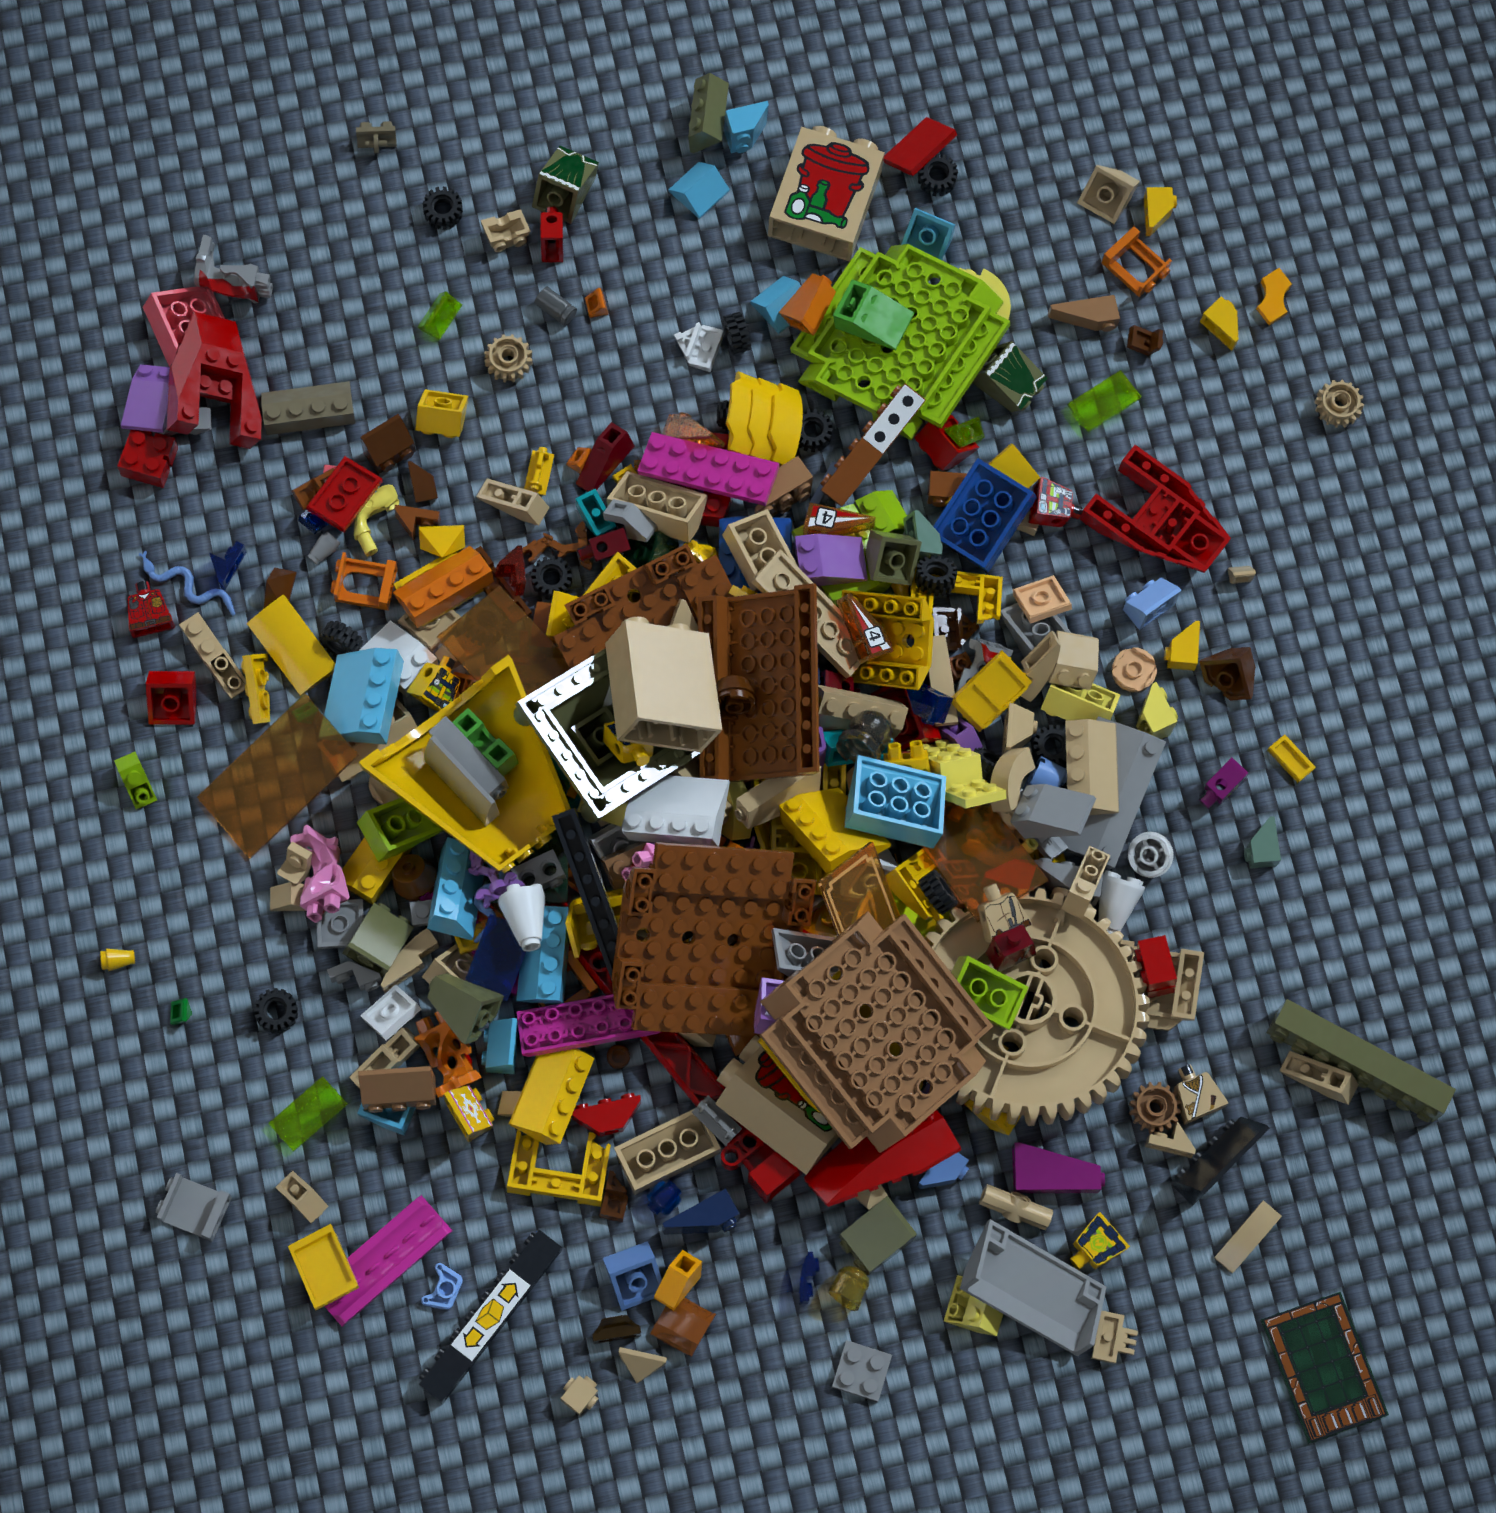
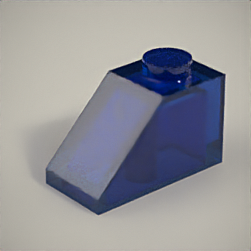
[907,683,953,725]

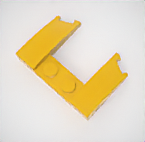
[910,566,1003,624]
[882,846,947,922]
[507,1130,611,1207]

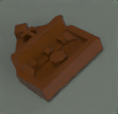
[932,607,979,653]

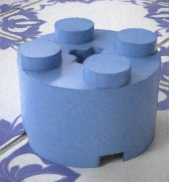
[1023,756,1067,790]

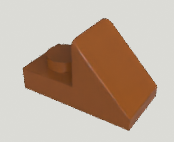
[394,505,441,540]

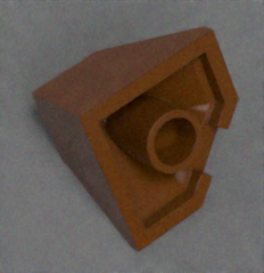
[1199,647,1256,701]

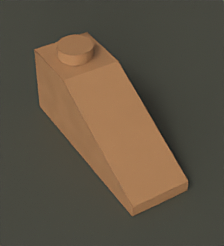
[1048,295,1120,332]

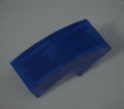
[798,1252,820,1305]

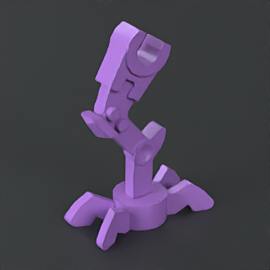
[467,851,525,909]

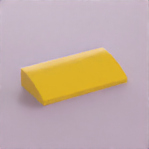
[247,594,335,697]

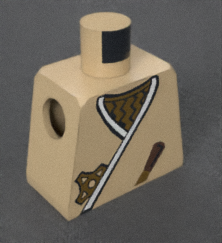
[1174,1064,1228,1125]

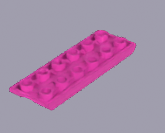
[517,994,660,1057]
[324,1195,453,1327]

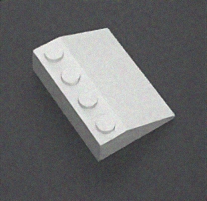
[622,775,730,846]

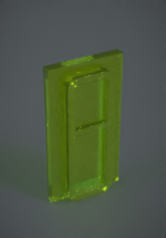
[1067,370,1141,432]
[268,1076,348,1152]

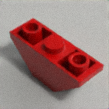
[571,1093,641,1137]

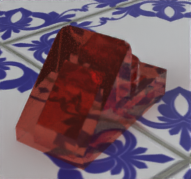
[495,545,526,596]

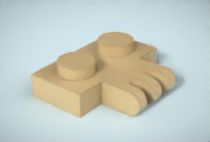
[1091,1311,1138,1364]

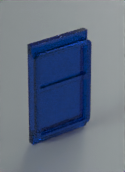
[465,914,526,1001]

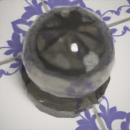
[836,710,893,762]

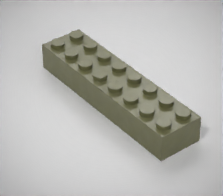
[1266,999,1456,1122]

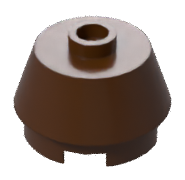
[716,675,757,720]
[393,854,437,901]

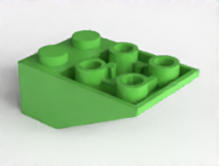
[833,279,914,350]

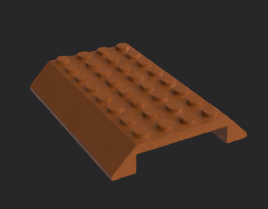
[698,583,820,782]

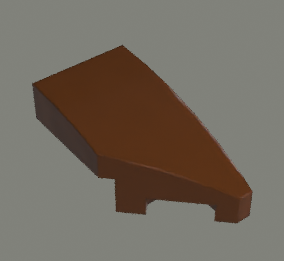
[408,461,438,502]

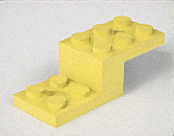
[907,739,1007,808]

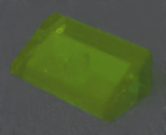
[417,291,462,340]
[944,417,985,447]

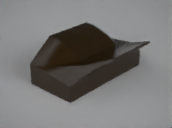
[592,1315,641,1344]

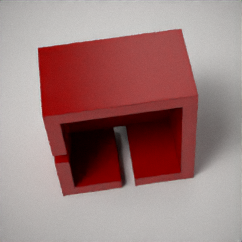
[117,430,178,488]
[1133,935,1177,998]

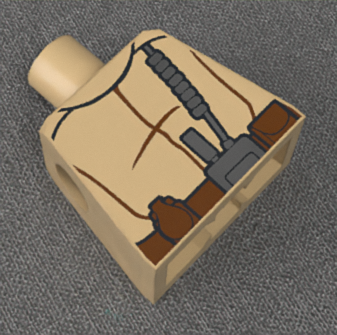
[978,883,1032,943]

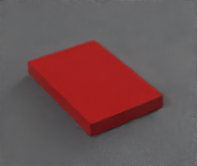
[883,117,957,176]
[306,456,383,533]

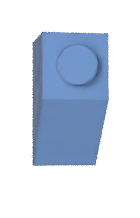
[917,1153,969,1189]

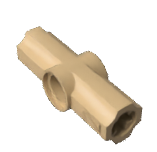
[979,1184,1053,1230]

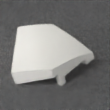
[674,322,725,372]

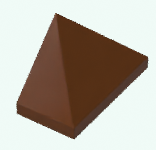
[263,567,297,609]

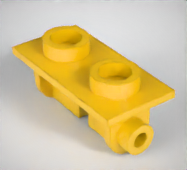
[524,447,554,496]

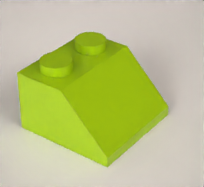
[854,490,907,534]

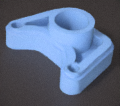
[421,1263,463,1310]

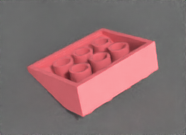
[143,286,225,367]

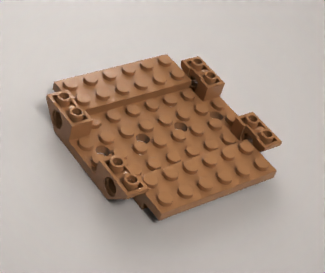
[759,911,993,1153]

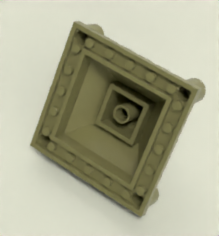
[514,648,703,823]

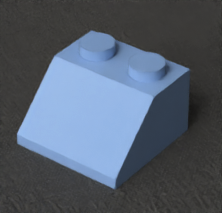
[1123,578,1181,630]

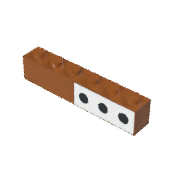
[820,383,926,507]

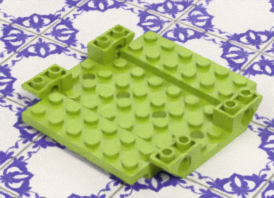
[790,244,1010,440]

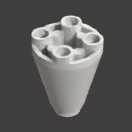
[1098,870,1145,934]
[498,884,545,952]

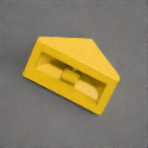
[419,525,465,558]

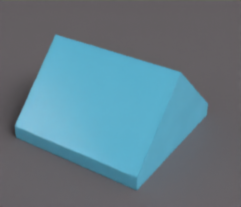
[668,162,730,219]
[901,208,955,260]
[750,276,801,334]

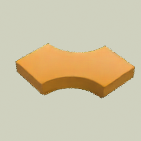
[1256,268,1292,326]

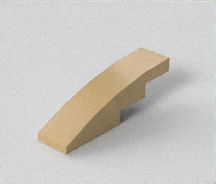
[927,635,958,727]

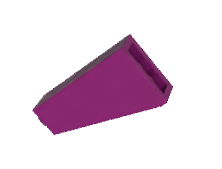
[1012,1142,1105,1194]

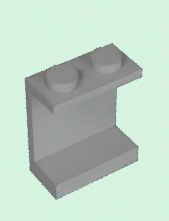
[156,1173,232,1242]

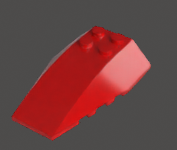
[804,1110,961,1207]

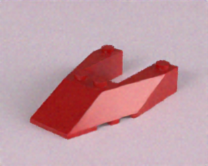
[166,311,262,449]
[1079,445,1231,573]

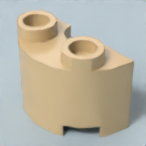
[481,209,531,252]

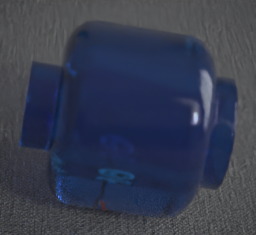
[647,1180,682,1216]

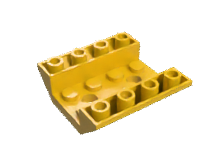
[837,590,934,690]

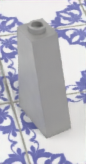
[429,716,509,800]

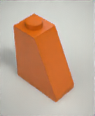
[779,273,836,335]

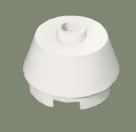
[1128,832,1173,878]

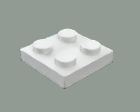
[361,985,421,1041]

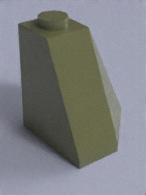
[427,973,504,1044]

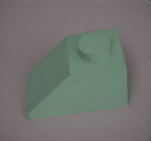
[903,510,943,561]
[1244,816,1281,869]

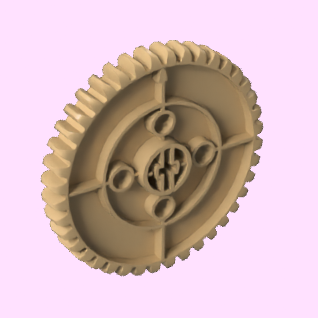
[924,888,1150,1126]

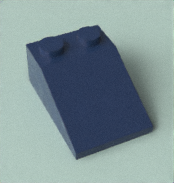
[662,1189,740,1235]

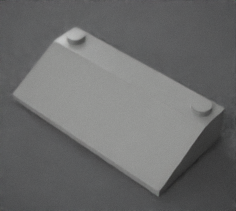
[1060,716,1166,870]
[960,1219,1106,1356]

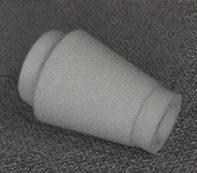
[307,531,340,565]

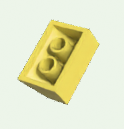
[1041,683,1120,721]

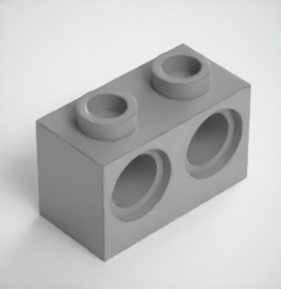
[511,849,567,890]

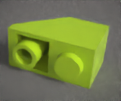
[114,752,157,809]

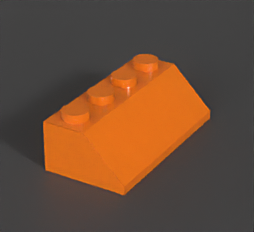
[393,546,494,628]

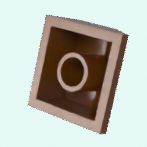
[360,414,416,474]

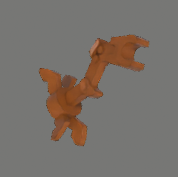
[520,521,592,570]

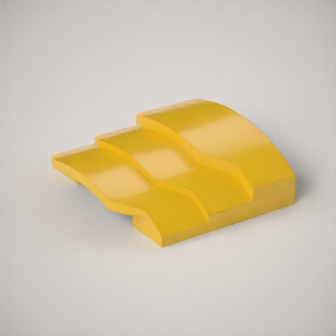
[726,371,803,467]

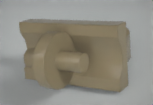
[356,121,397,154]

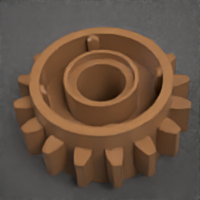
[1129,1082,1181,1134]

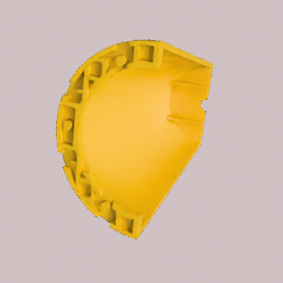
[358,654,571,874]

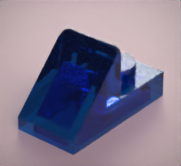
[209,541,247,590]

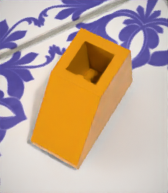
[654,1250,702,1311]

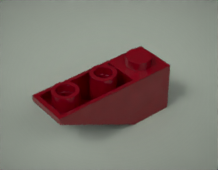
[576,422,635,492]

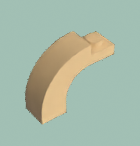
[990,747,1036,830]

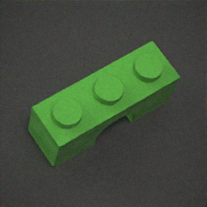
[452,708,518,777]

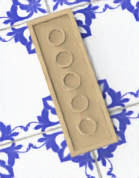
[751,549,871,679]

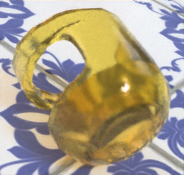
[828,1266,869,1311]

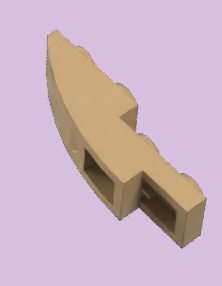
[179,612,246,699]

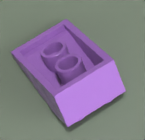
[121,364,170,433]
[794,534,868,586]

